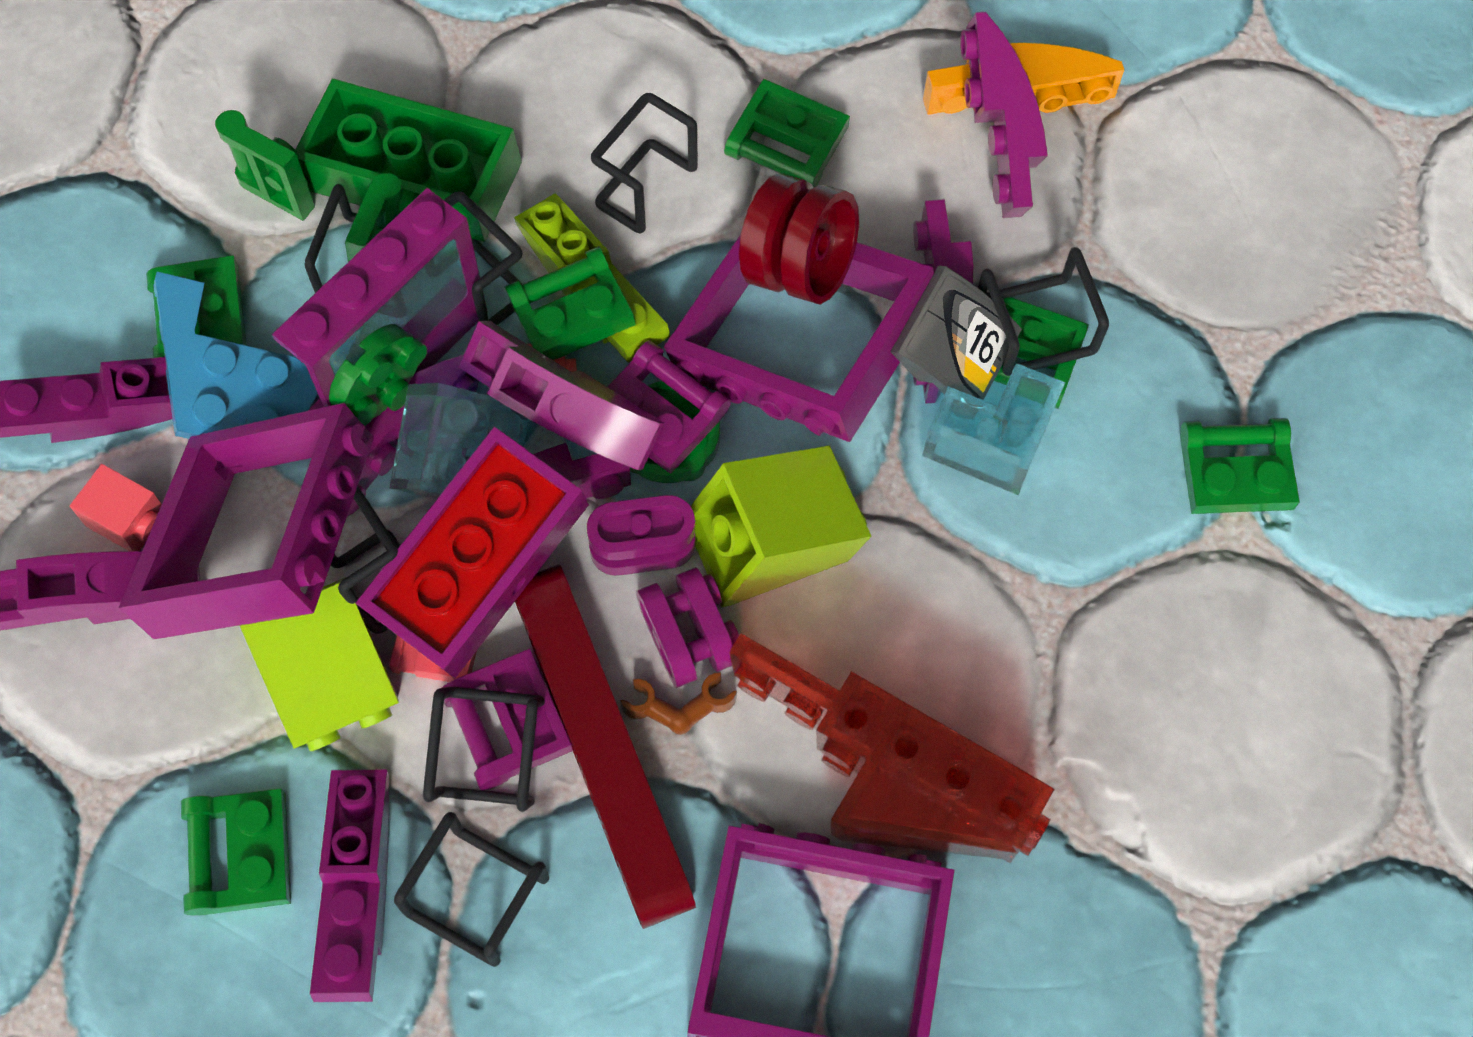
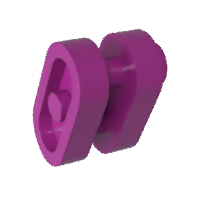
[587,495,695,576]
[636,567,743,688]

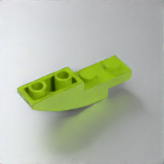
[514,193,670,363]

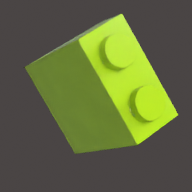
[691,445,872,608]
[239,577,399,751]

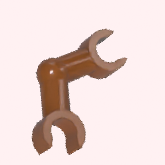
[620,672,737,735]

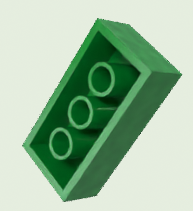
[295,78,522,242]

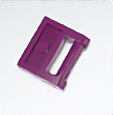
[607,340,731,474]
[442,649,573,790]

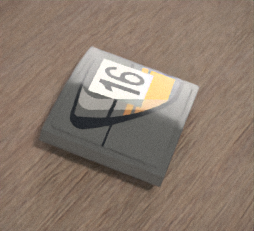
[890,266,1022,414]

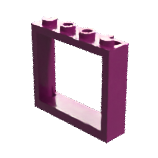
[664,234,934,442]
[119,403,374,639]
[687,823,955,1037]

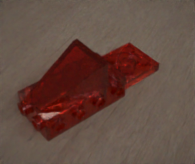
[729,633,1055,863]

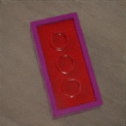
[355,426,589,678]

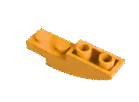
[923,43,1125,115]

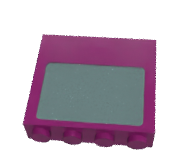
[272,188,488,411]

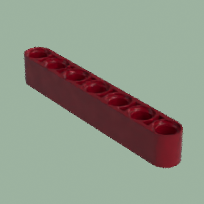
[515,564,696,929]

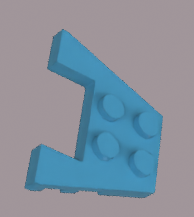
[153,272,351,439]

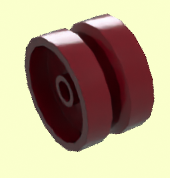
[739,173,859,305]

